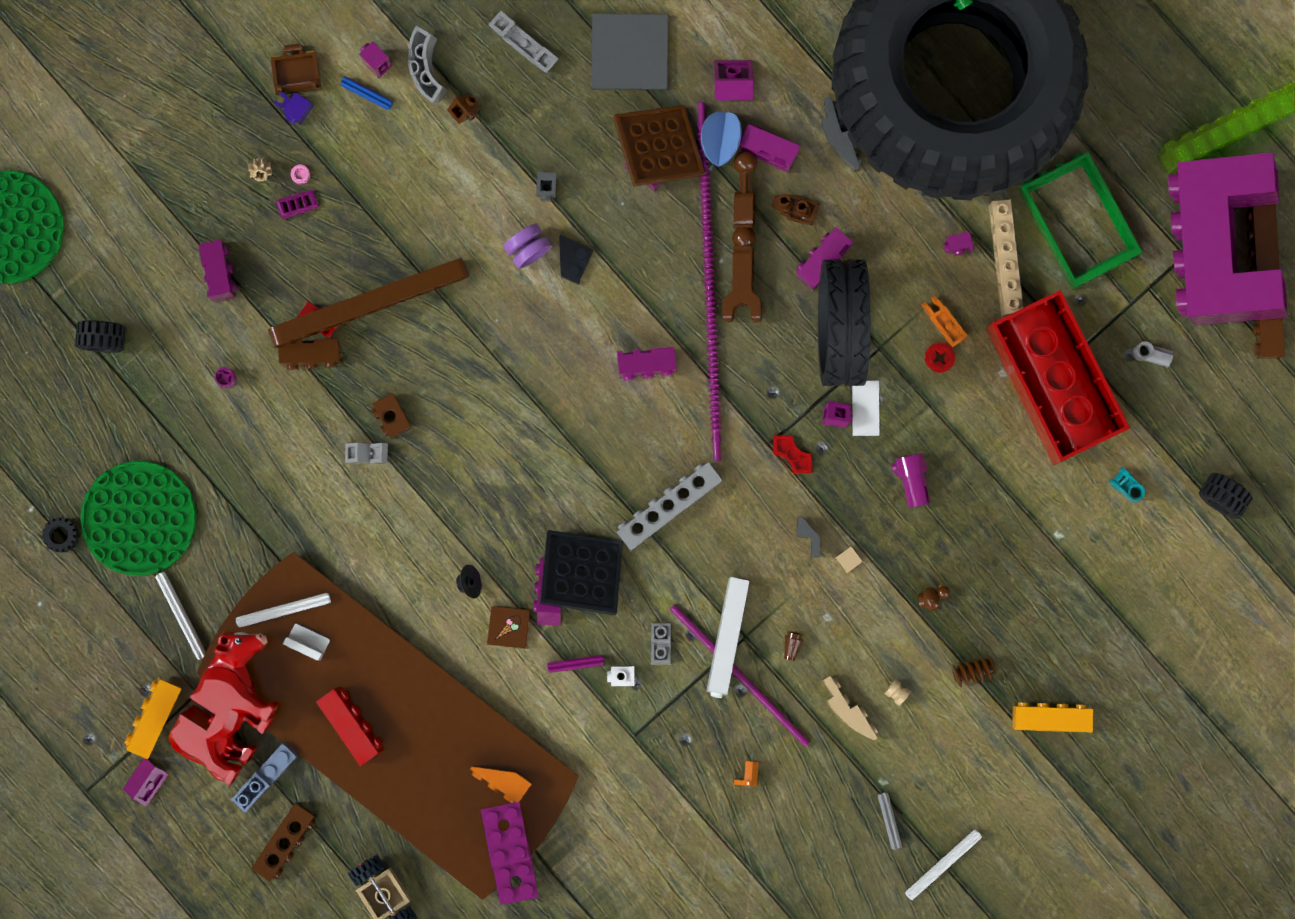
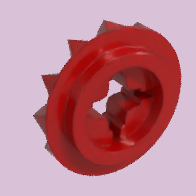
[924,342,955,373]

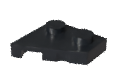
[559,235,594,285]

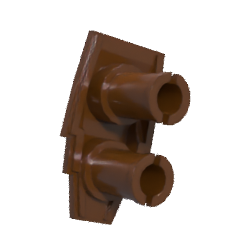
[771,194,820,226]

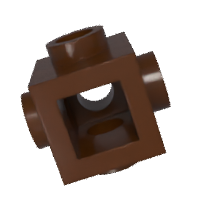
[447,92,481,124]

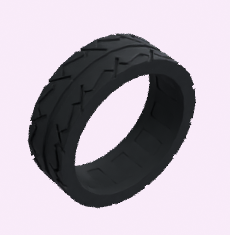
[818,259,871,386]

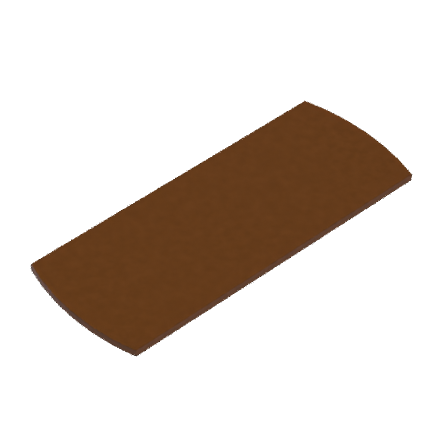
[196,552,579,900]

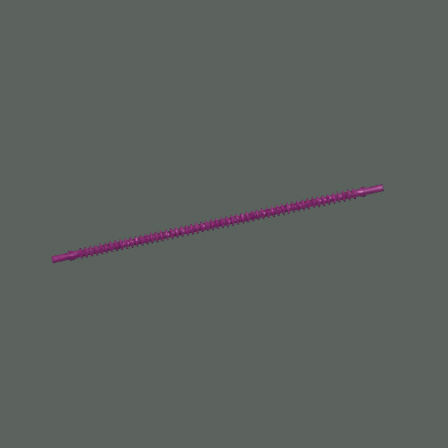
[697,102,722,462]

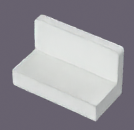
[283,624,330,661]

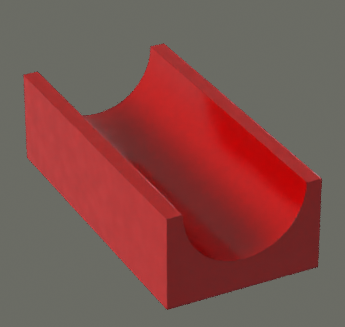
[985,290,1130,466]

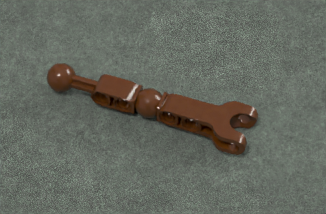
[723,151,763,323]

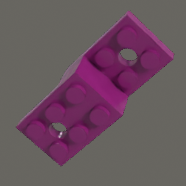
[481,802,539,905]

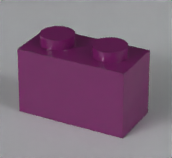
[359,41,392,79]

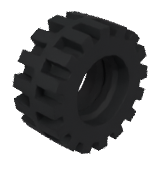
[42,518,79,553]

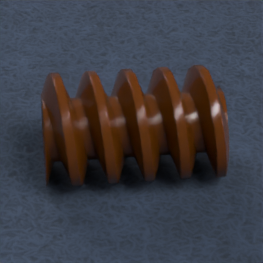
[951,656,994,687]

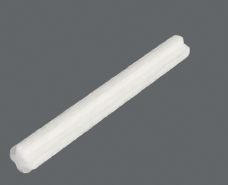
[156,572,206,660]
[236,593,331,627]
[905,830,982,900]

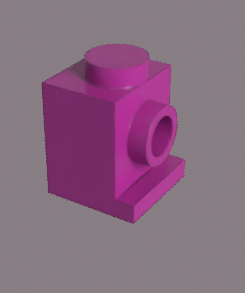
[943,232,974,256]
[822,401,853,428]

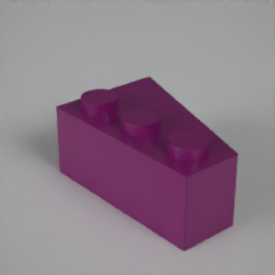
[738,124,800,173]
[796,227,853,290]
[198,239,238,303]
[617,347,677,381]
[533,557,561,626]

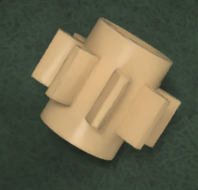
[248,158,272,181]

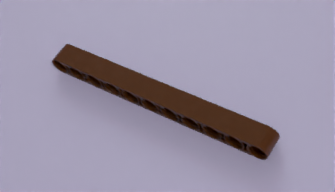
[268,258,469,348]

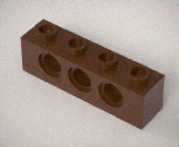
[251,803,316,882]

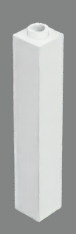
[706,577,749,698]

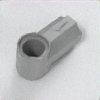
[1132,342,1173,368]

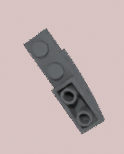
[820,97,861,172]

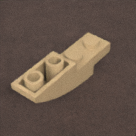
[823,676,878,740]

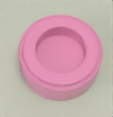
[291,164,310,184]

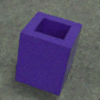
[274,92,313,125]

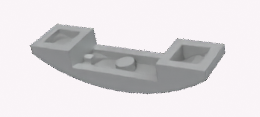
[489,11,559,74]

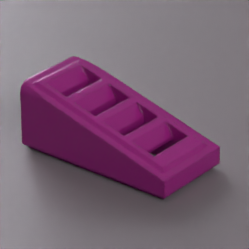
[276,189,319,220]

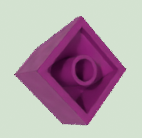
[714,60,753,101]

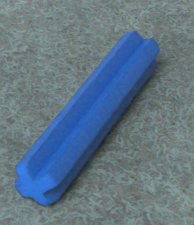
[340,76,393,110]

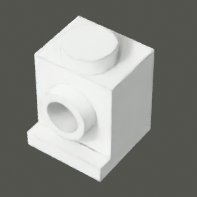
[607,666,634,686]

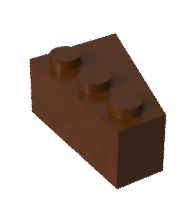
[278,338,341,370]

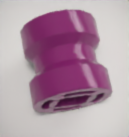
[215,367,236,388]

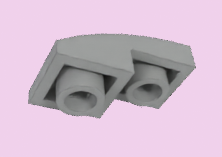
[651,623,671,665]

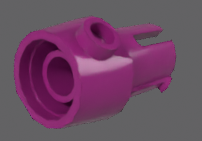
[892,453,930,508]

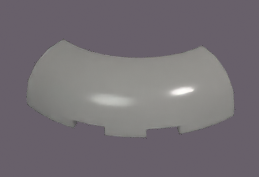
[408,26,449,104]

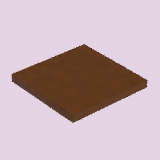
[613,105,705,187]

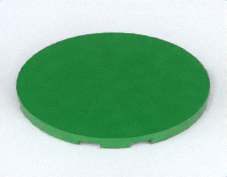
[0,170,64,284]
[80,461,197,576]

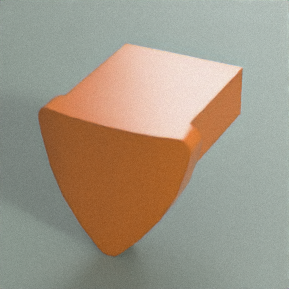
[734,761,759,787]

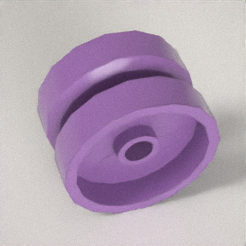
[503,223,552,270]

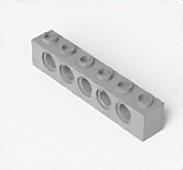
[617,462,722,551]

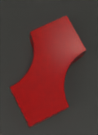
[773,435,812,474]

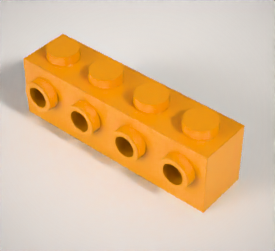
[124,677,181,759]
[1012,703,1093,732]

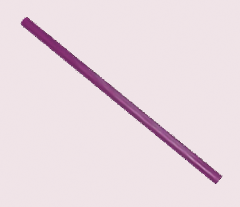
[669,604,810,747]

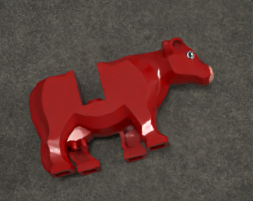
[168,630,280,786]

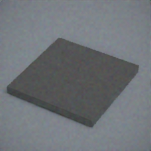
[592,14,668,90]

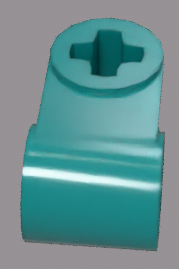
[1108,467,1145,503]

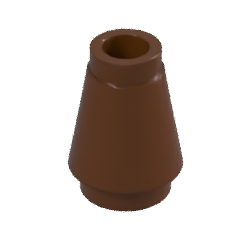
[784,631,803,661]

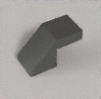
[796,517,820,558]

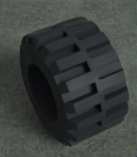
[75,320,126,353]
[1199,473,1253,519]

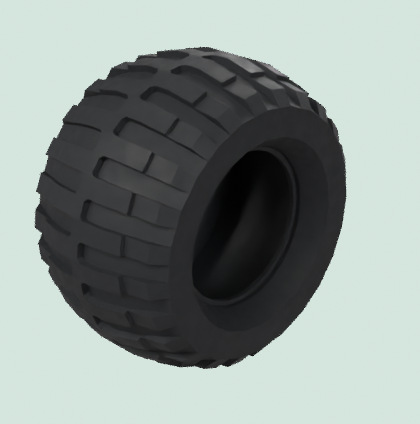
[832,0,1089,200]

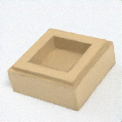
[836,547,862,573]

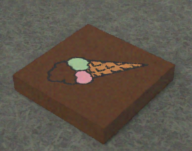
[487,606,530,649]

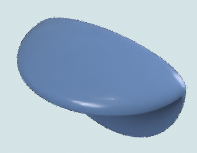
[701,112,742,166]

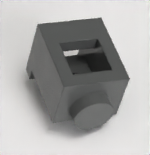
[536,172,557,202]

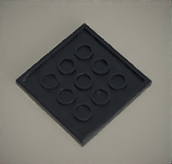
[540,530,623,615]

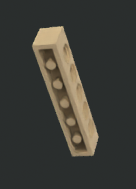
[989,199,1023,318]

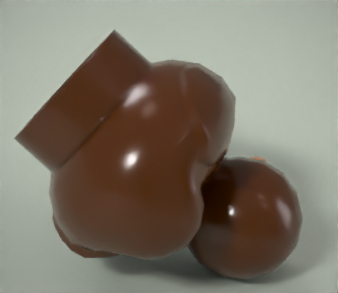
[918,585,950,611]

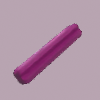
[547,655,604,673]

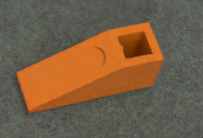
[470,766,532,803]

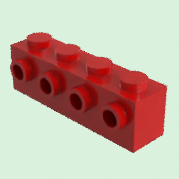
[316,686,384,766]

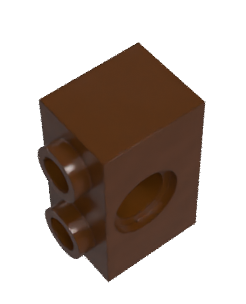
[372,393,412,439]

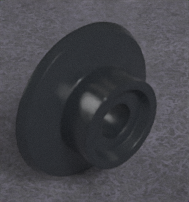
[456,564,482,599]

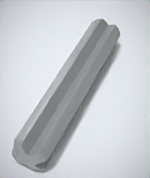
[878,792,902,850]

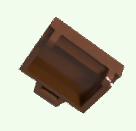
[271,44,322,95]

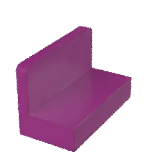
[123,758,168,806]

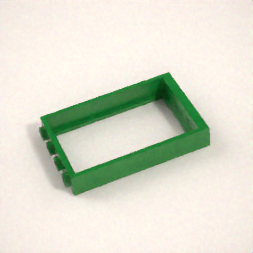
[1018,152,1143,290]

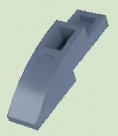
[231,742,298,813]

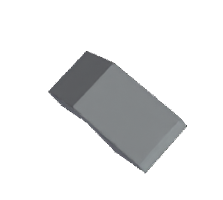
[345,443,388,464]

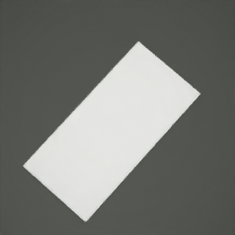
[852,381,879,436]

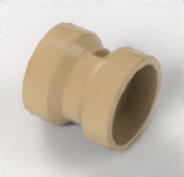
[884,679,911,706]

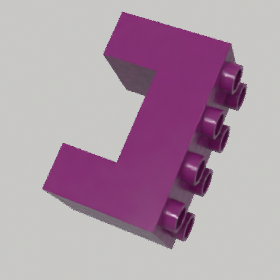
[1168,153,1288,325]

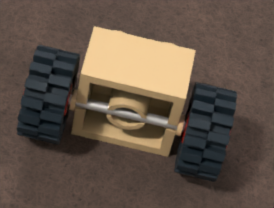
[347,854,418,919]

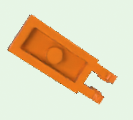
[921,295,968,348]

